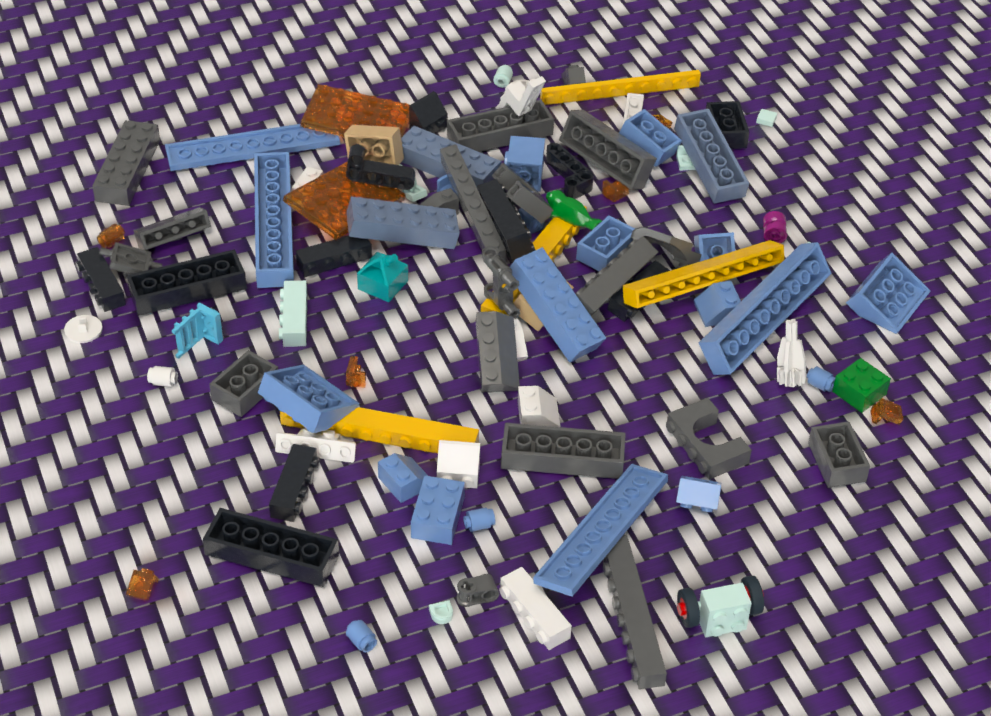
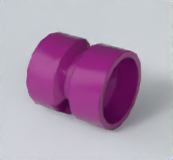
[763,211,787,244]

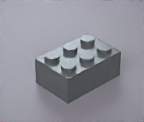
[209,350,278,417]
[808,422,870,488]

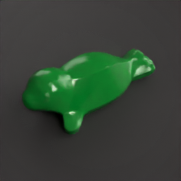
[546,190,602,231]

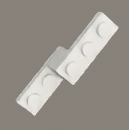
[496,76,546,116]

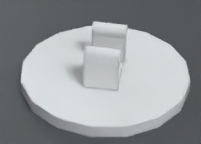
[64,315,103,343]

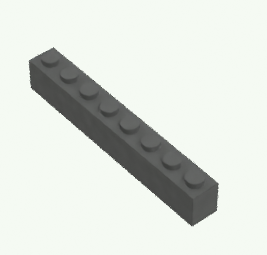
[440,144,507,263]
[603,534,667,690]

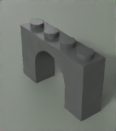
[492,163,553,223]
[666,398,752,480]

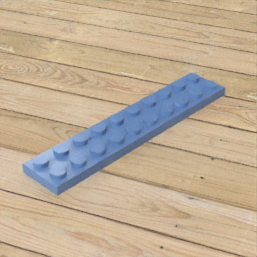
[165,119,340,171]
[533,464,668,596]

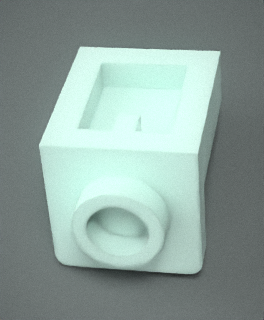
[676,145,696,171]

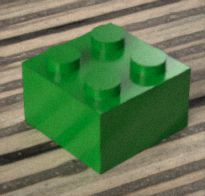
[832,358,891,413]

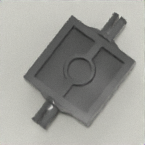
[99,242,162,274]

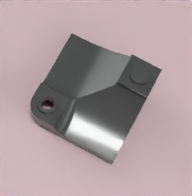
[630,227,702,267]

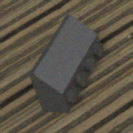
[475,311,520,393]

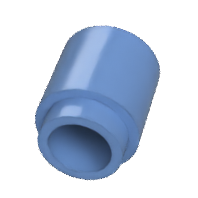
[806,366,835,392]
[463,508,496,532]
[346,620,377,653]

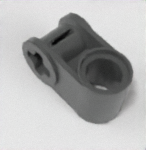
[456,574,499,607]

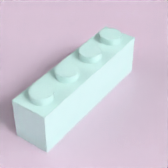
[279,280,307,347]

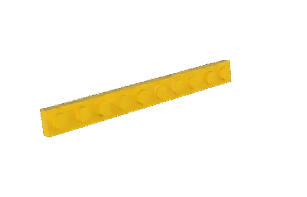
[540,70,701,105]

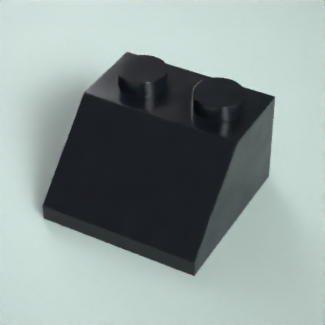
[409,91,448,134]

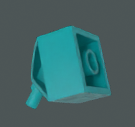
[357,252,408,302]

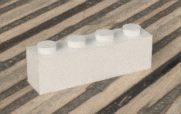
[499,567,572,650]

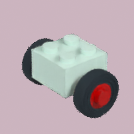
[677,576,764,637]

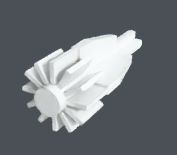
[777,319,806,387]

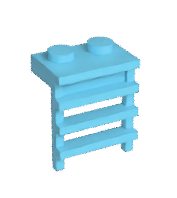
[172,303,223,359]

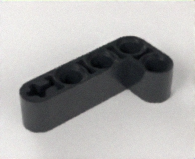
[546,143,594,199]
[346,144,416,190]

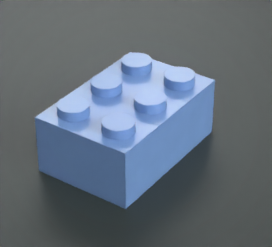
[619,109,682,167]
[576,216,635,271]
[411,475,465,545]

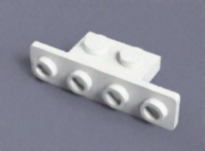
[275,428,356,463]

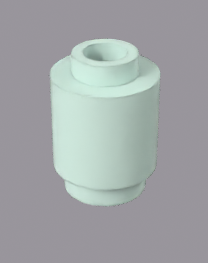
[494,65,513,88]

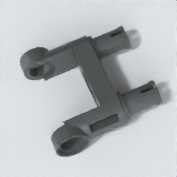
[482,246,520,319]

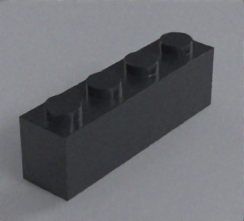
[296,235,372,278]
[76,247,126,312]
[607,260,671,322]
[269,444,320,522]

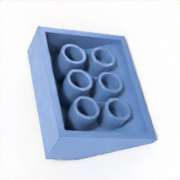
[846,253,930,334]
[258,365,360,433]

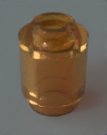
[97,224,125,248]

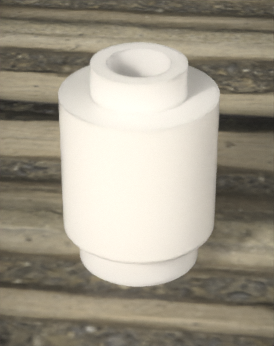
[147,366,178,387]

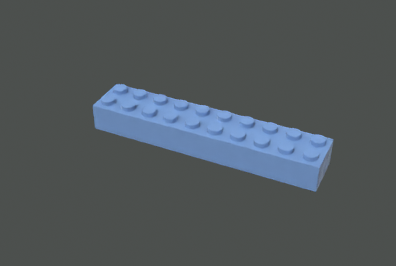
[254,152,294,288]
[698,242,832,375]

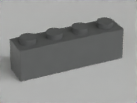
[133,207,211,250]

